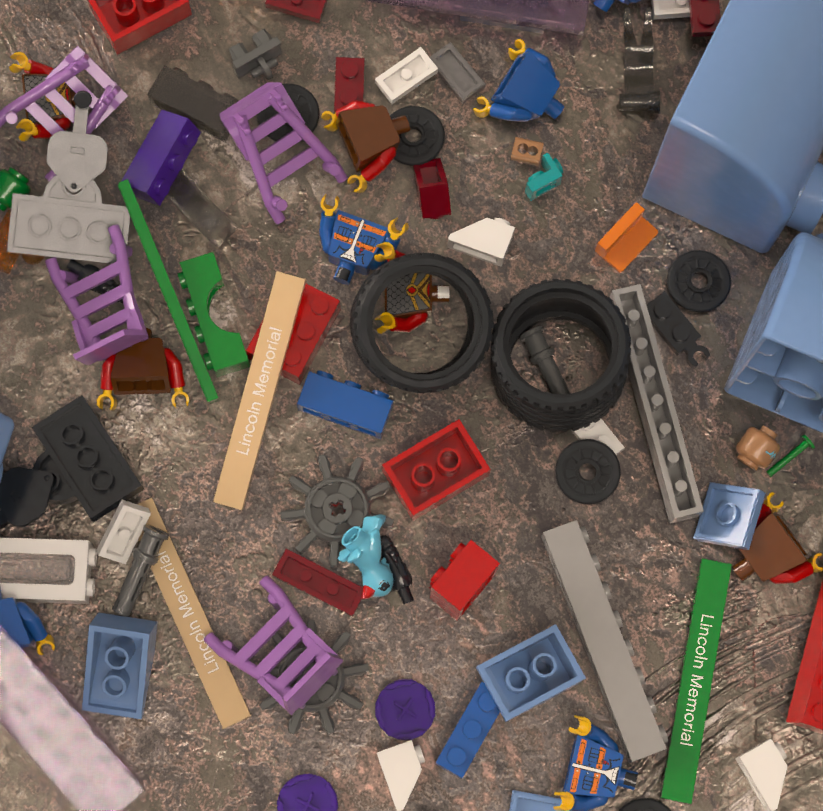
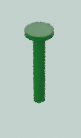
[766,434,815,477]

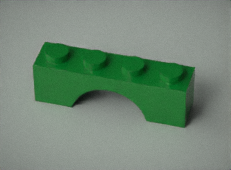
[177,252,250,378]

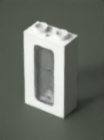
[0,538,97,604]

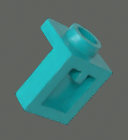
[525,153,564,201]

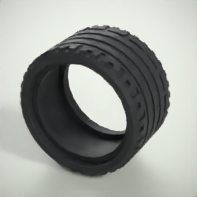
[350,253,494,393]
[491,279,631,433]

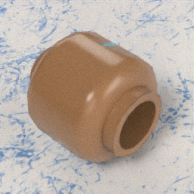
[735,425,780,471]

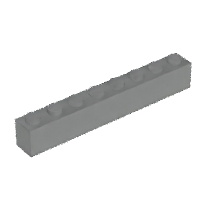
[610,284,704,524]
[541,520,668,763]

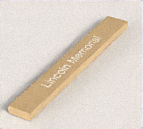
[213,271,307,510]
[137,498,251,729]

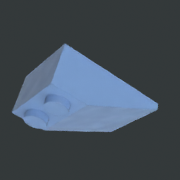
[82,612,158,719]
[476,624,586,722]

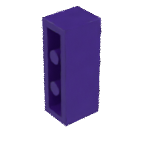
[121,110,201,206]

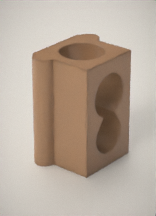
[511,137,544,166]

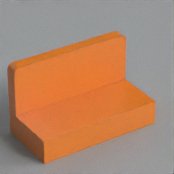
[595,202,658,273]

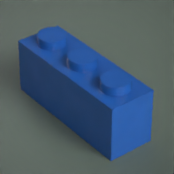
[297,370,393,439]
[435,682,500,779]

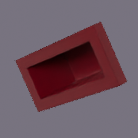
[413,158,451,219]

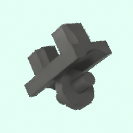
[229,29,283,80]

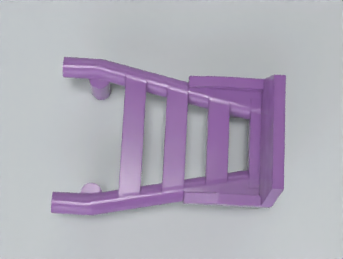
[0,45,128,181]
[220,82,348,224]
[45,225,149,365]
[204,575,343,715]

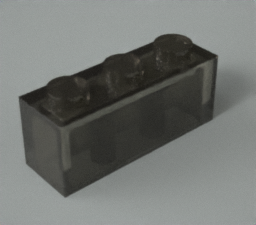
[147,65,238,143]

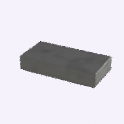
[429,42,486,104]

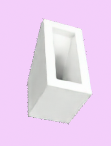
[447,218,515,267]
[735,739,787,811]
[377,740,425,811]

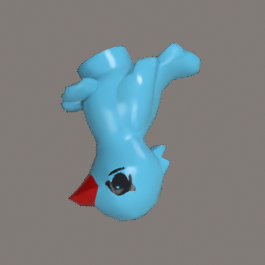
[337,514,394,599]

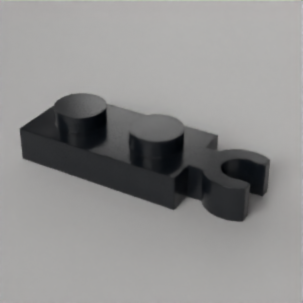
[647,291,710,369]

